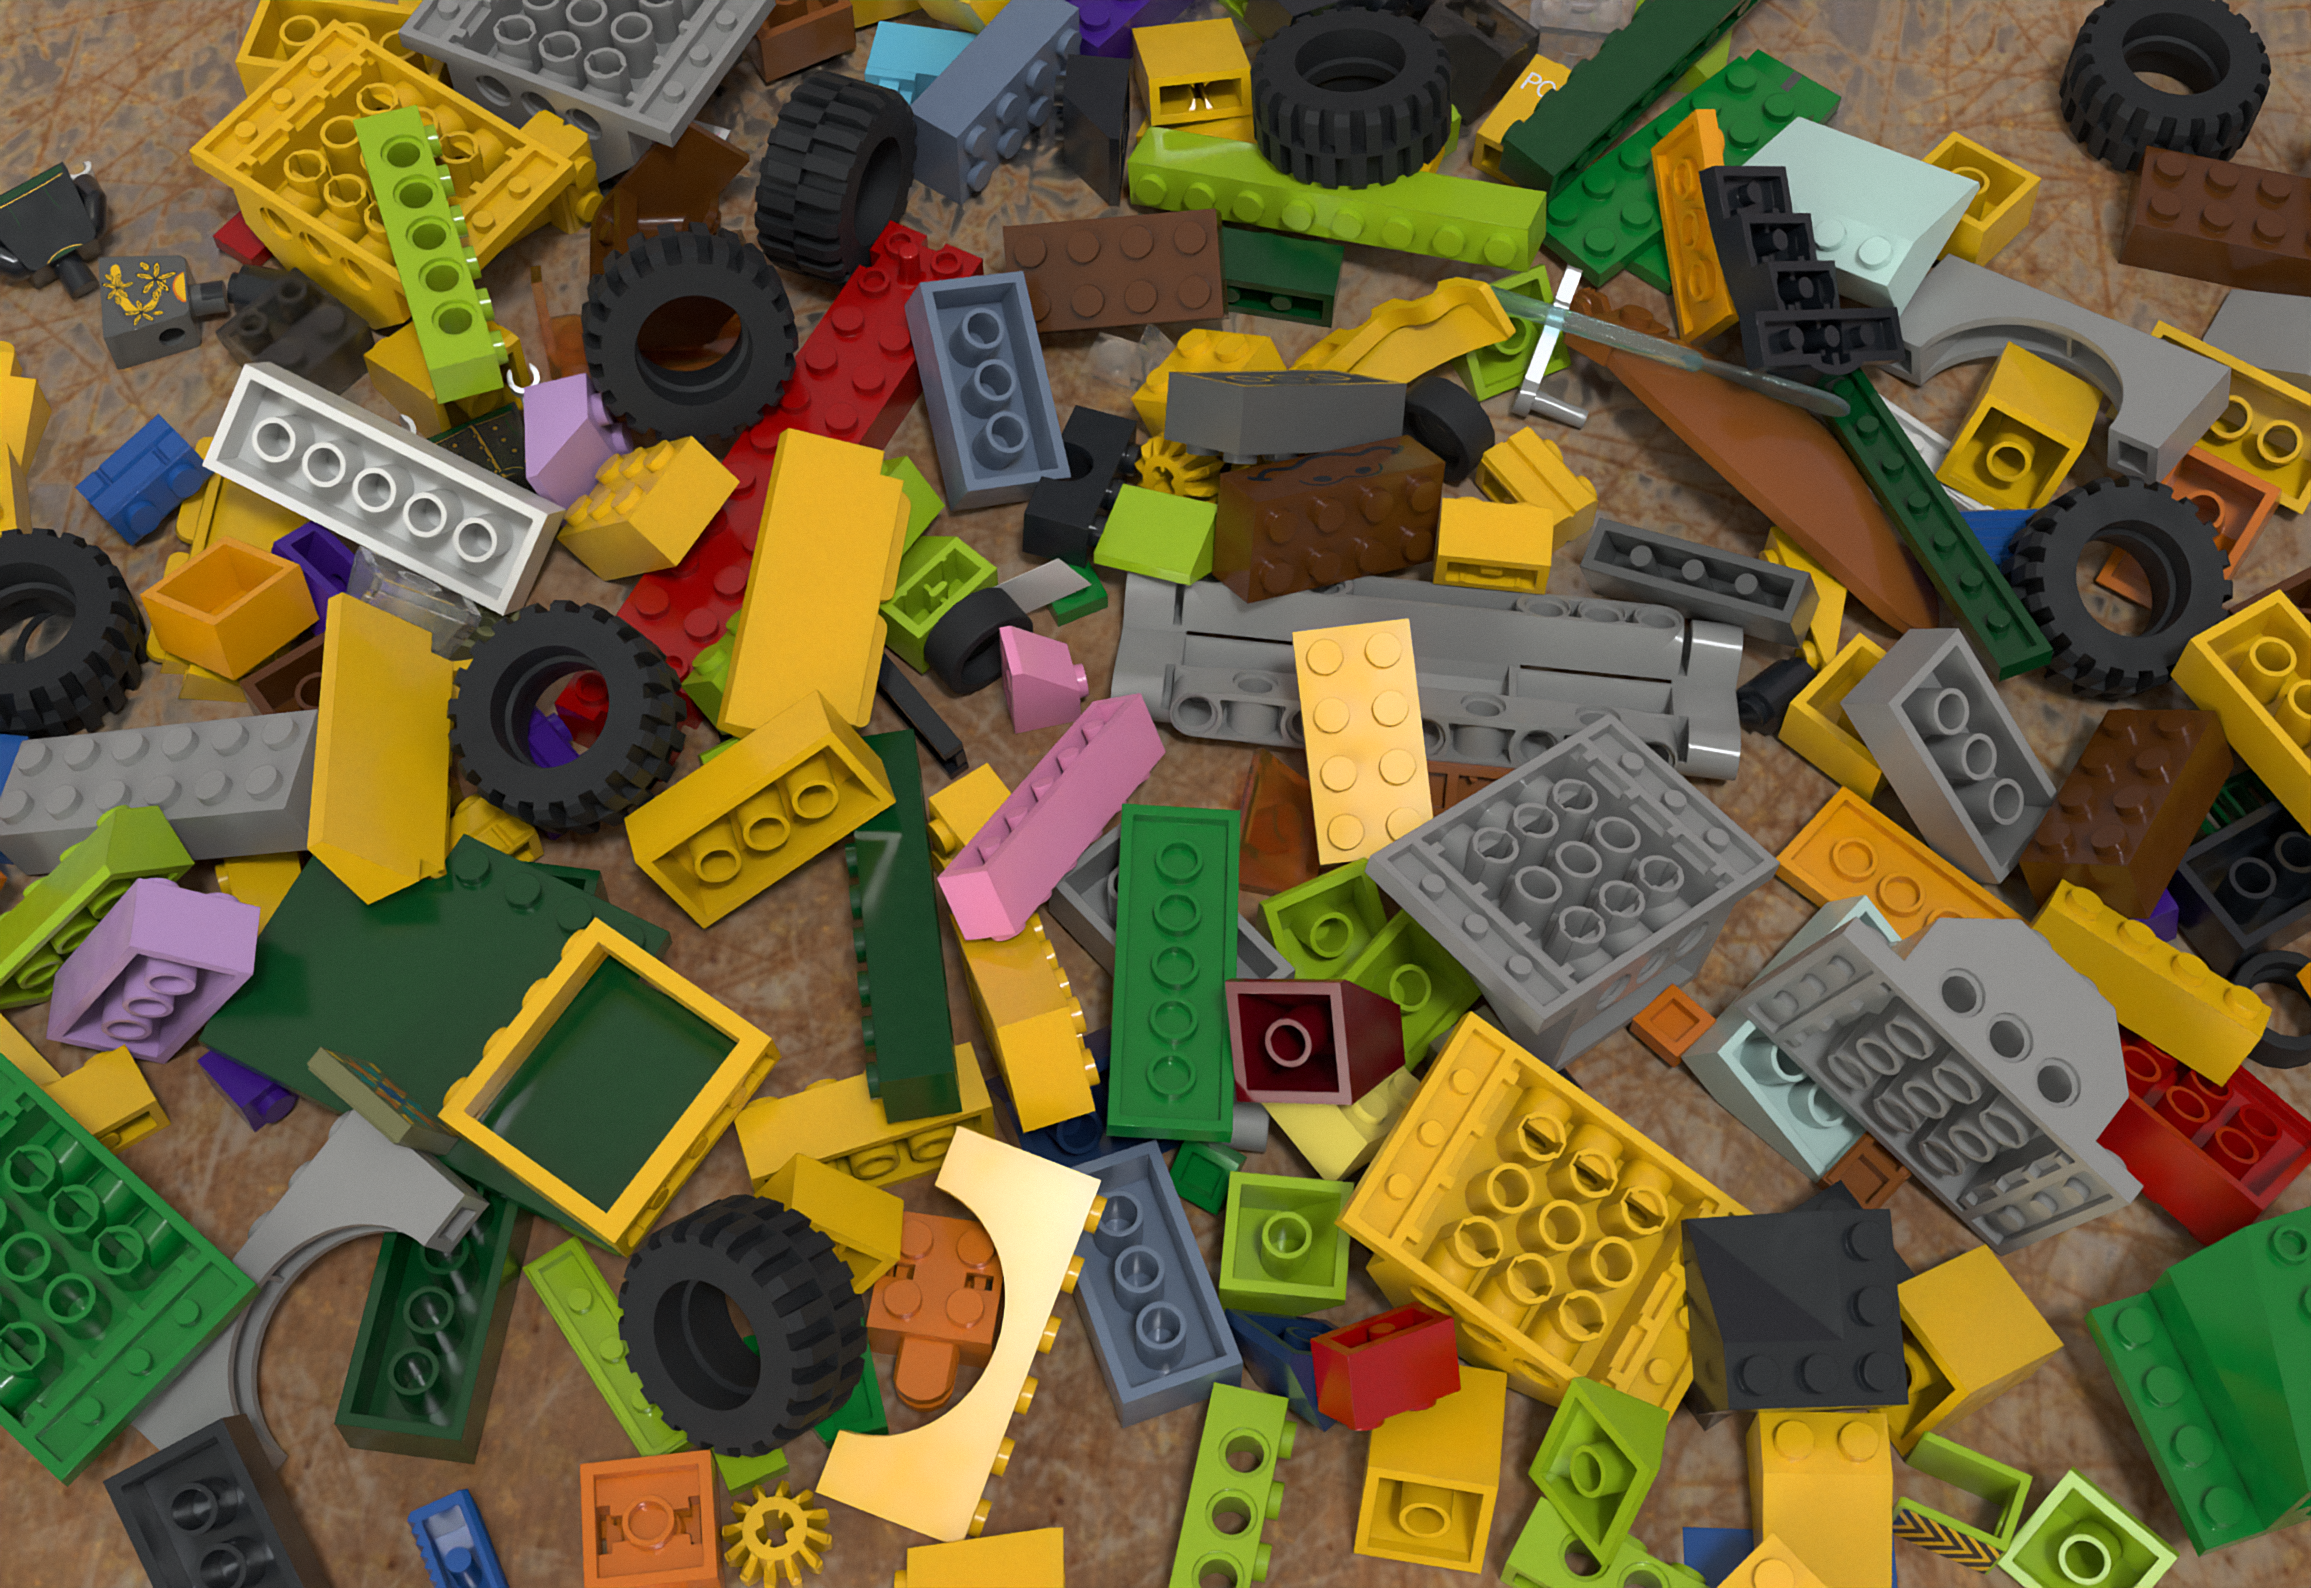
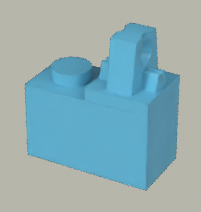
[864,21,978,106]

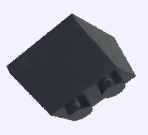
[1054,54,1130,207]

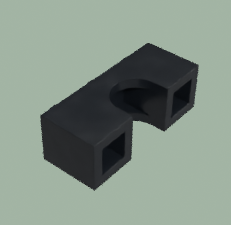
[1022,405,1142,568]

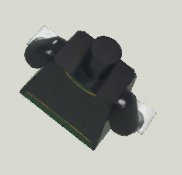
[0,161,107,299]

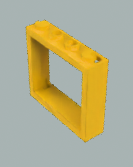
[437,917,782,1258]

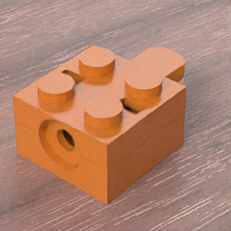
[866,1211,1005,1412]
[580,1449,725,1588]

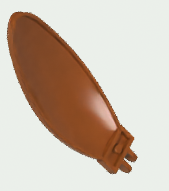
[1563,287,1939,633]

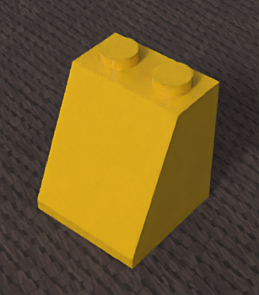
[363,321,531,455]
[1934,341,2104,510]
[1868,1244,2064,1457]
[1353,1365,1507,1574]
[894,1527,1065,1588]

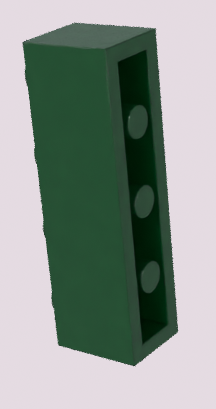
[1138,214,1345,328]

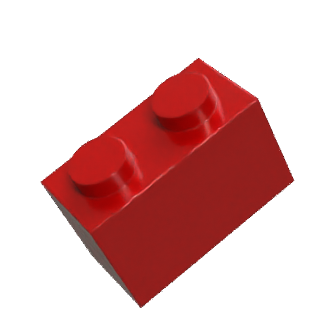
[1310,1301,1461,1431]

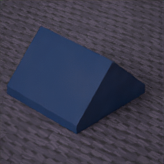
[1224,1308,1339,1432]

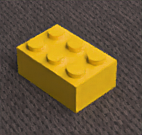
[556,436,740,581]

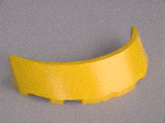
[1231,277,1516,471]

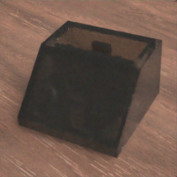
[1420,0,1541,127]
[215,267,375,396]

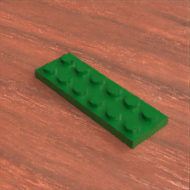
[1542,56,1814,288]
[1106,803,1241,1143]

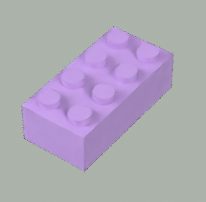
[46,878,260,1064]

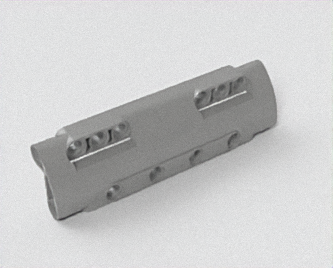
[1110,571,1743,781]

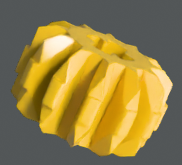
[1134,430,1226,504]
[722,1480,833,1588]

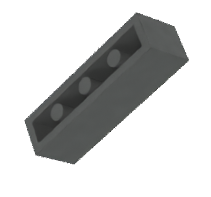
[1579,518,1820,649]

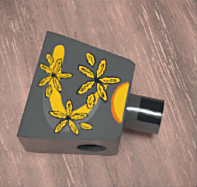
[98,255,229,370]

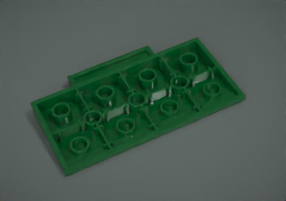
[198,834,738,1257]

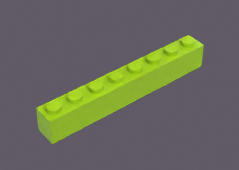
[1127,126,1547,273]

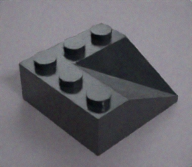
[1681,1209,1909,1415]

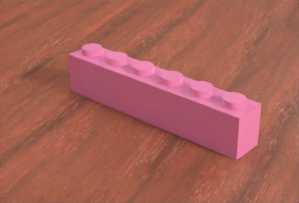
[937,693,1166,941]

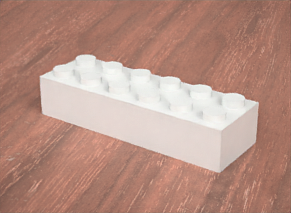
[202,362,567,615]

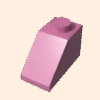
[999,626,1089,734]

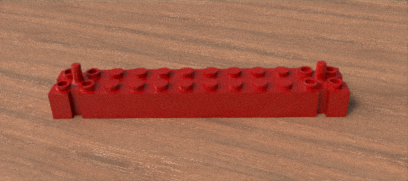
[554,220,984,782]

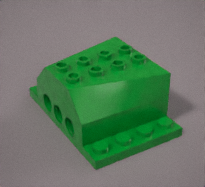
[0,1052,262,1487]
[2084,1206,2311,1557]

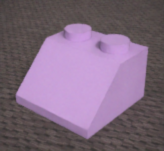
[524,373,634,528]

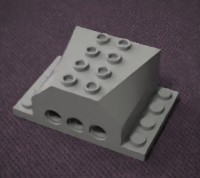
[398,0,776,183]
[1364,713,1780,1072]
[1733,916,2144,1257]

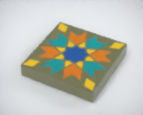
[307,1047,460,1156]

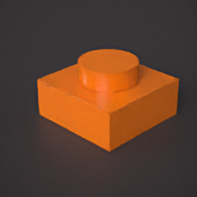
[1630,983,1717,1068]

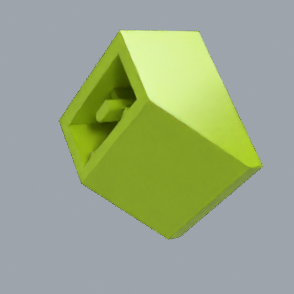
[878,536,998,674]

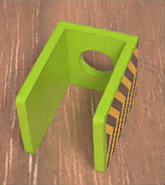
[1892,1431,2033,1575]

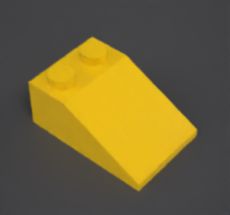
[1746,1412,1893,1588]

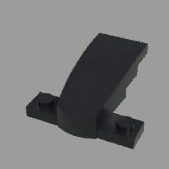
[1698,166,1906,392]

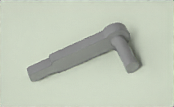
[1511,265,1589,429]

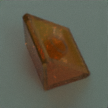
[1239,747,1323,897]

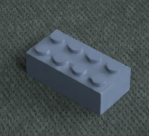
[910,0,1082,205]
[904,271,1071,511]
[1070,1139,1243,1428]

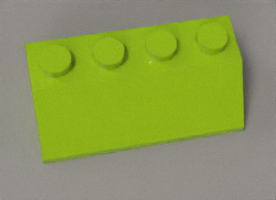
[0,805,195,1010]

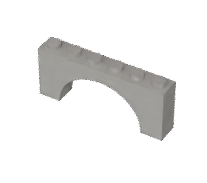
[1876,253,2231,485]
[131,1109,490,1472]

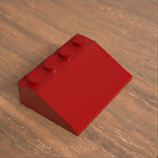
[2096,1022,2311,1246]

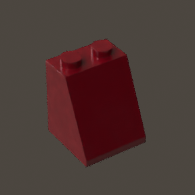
[1225,978,1406,1105]

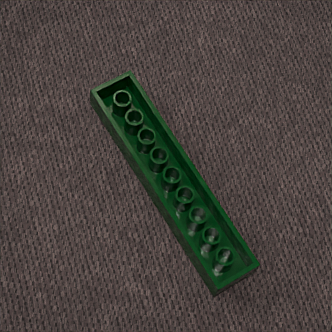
[334,861,610,1464]

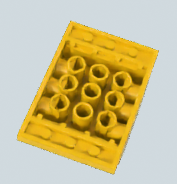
[189,19,577,330]
[1334,1011,1754,1425]

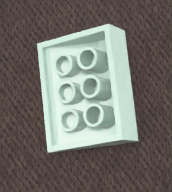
[1742,116,1980,317]
[1681,895,1902,1183]

